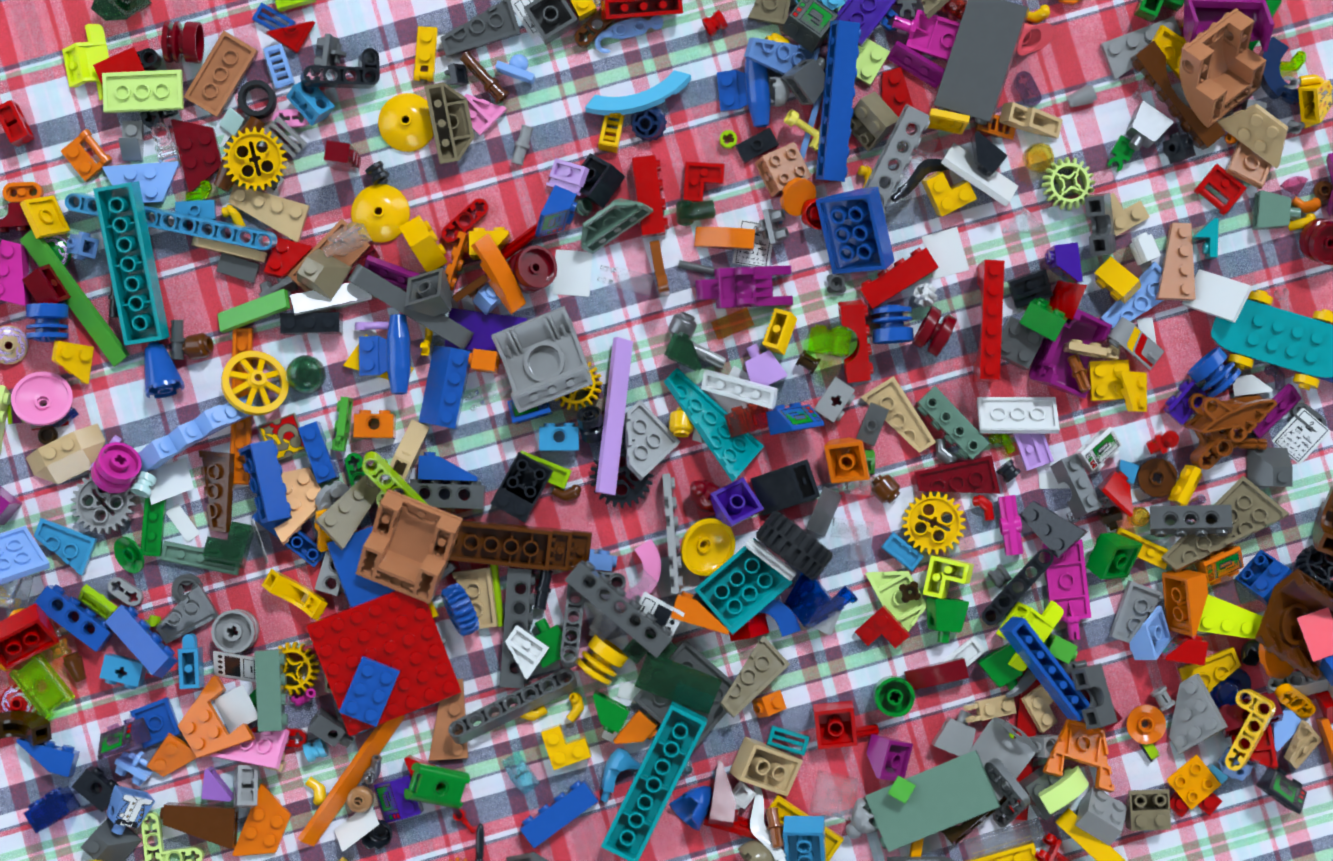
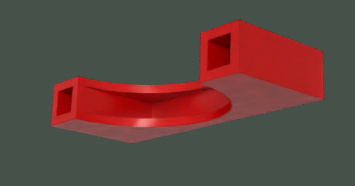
[973,260,1005,383]

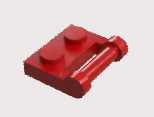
[1193,163,1247,216]

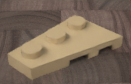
[452,567,498,629]

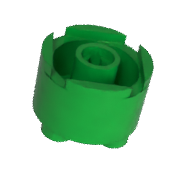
[873,675,915,717]

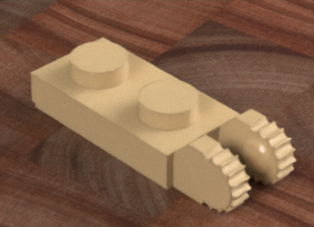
[963,694,1016,723]

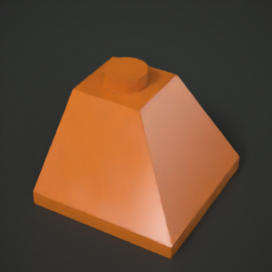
[824,437,870,484]

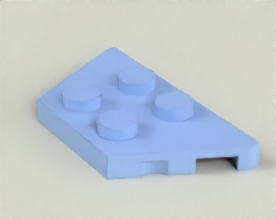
[103,161,180,204]

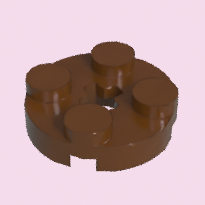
[1136,458,1177,497]

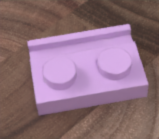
[546,158,590,196]
[1013,434,1054,471]

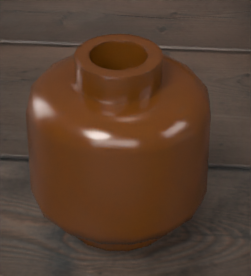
[182,333,214,360]
[871,474,900,504]

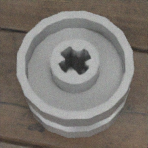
[211,609,260,654]

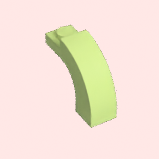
[1038,766,1089,814]

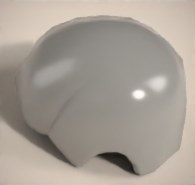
[769,77,790,107]

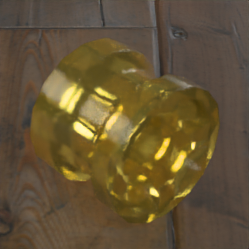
[1127,507,1150,526]
[49,638,72,660]

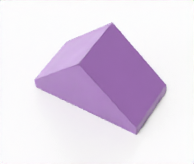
[201,766,234,802]

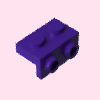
[1163,380,1208,425]

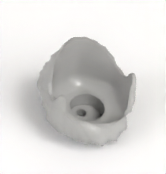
[845,797,877,839]

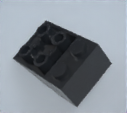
[490,452,553,523]
[750,459,820,516]

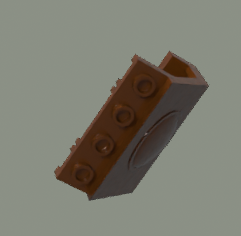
[1255,569,1333,680]

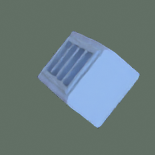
[263,44,295,89]

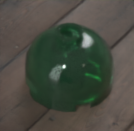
[286,355,326,394]

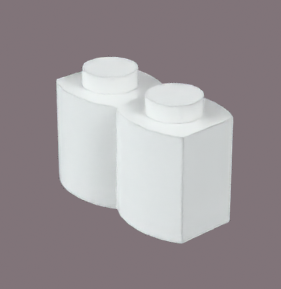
[1129,232,1161,266]

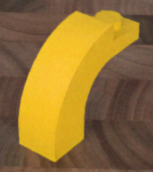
[261,569,328,620]

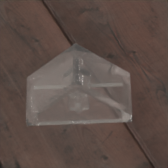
[1002,207,1045,234]

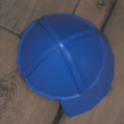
[669,786,712,831]

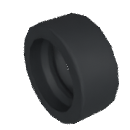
[237,80,277,119]

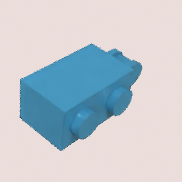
[178,633,205,689]

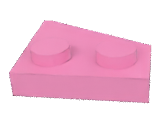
[464,94,507,136]

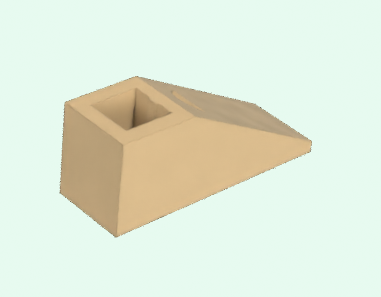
[390,420,430,481]

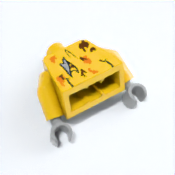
[1283,74,1332,134]

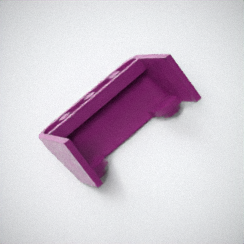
[1183,0,1275,52]

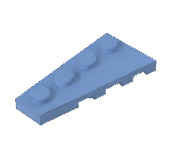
[744,38,820,75]

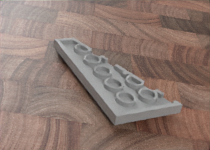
[662,473,683,594]

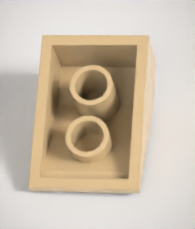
[729,736,803,797]

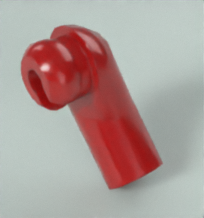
[972,495,995,521]

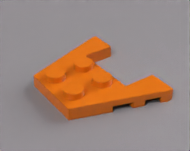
[178,675,256,758]
[1043,719,1115,793]

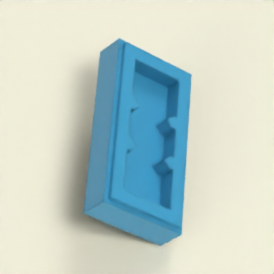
[175,200,217,222]
[881,532,924,572]

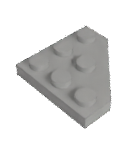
[625,400,681,481]
[1169,673,1228,754]

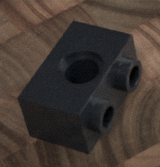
[72,766,119,812]

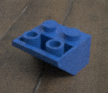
[1235,550,1292,606]

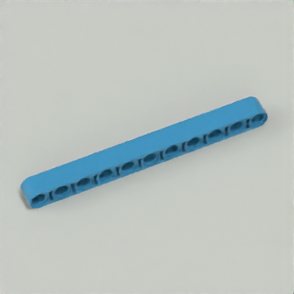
[65,193,277,250]

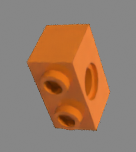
[353,410,396,438]

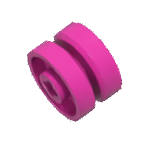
[91,442,142,494]

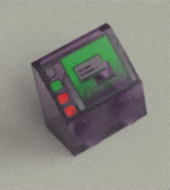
[97,716,151,760]

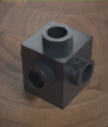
[1163,132,1196,164]

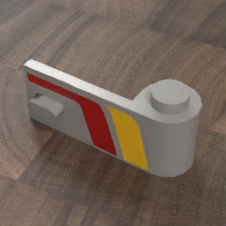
[1108,317,1165,370]

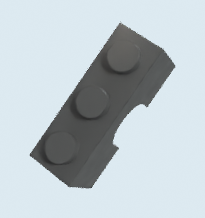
[1084,193,1116,256]
[1050,453,1102,520]
[1071,663,1118,730]

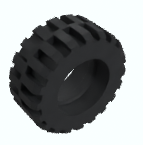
[756,511,833,580]

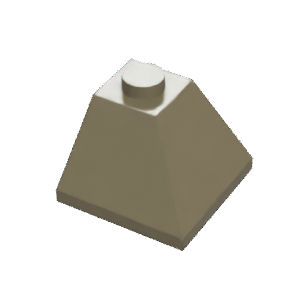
[297,249,352,300]

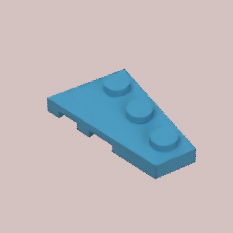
[34,518,98,576]

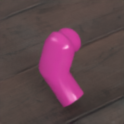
[290,688,316,707]

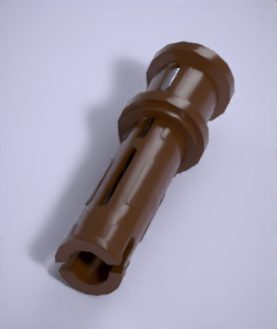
[460,51,510,105]

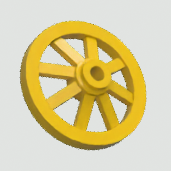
[221,351,289,416]

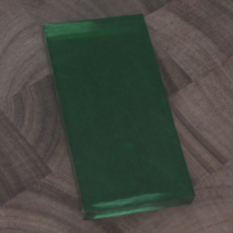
[635,652,722,714]

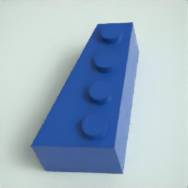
[238,440,291,524]

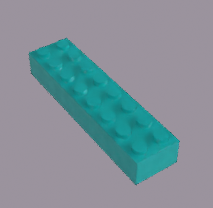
[93,181,170,345]
[601,701,708,861]

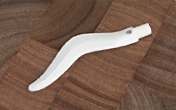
[750,785,786,861]

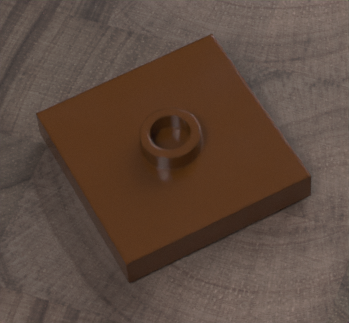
[453,274,489,303]

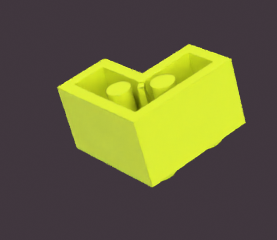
[923,555,974,599]

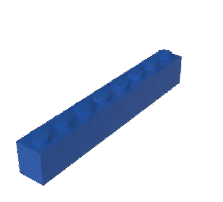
[815,20,861,182]

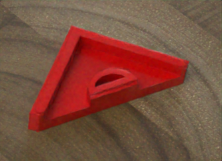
[265,21,315,53]

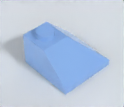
[1129,606,1172,660]

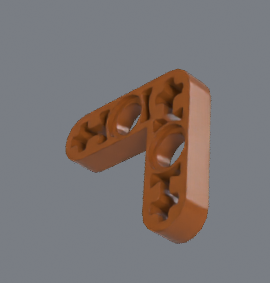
[649,240,669,297]

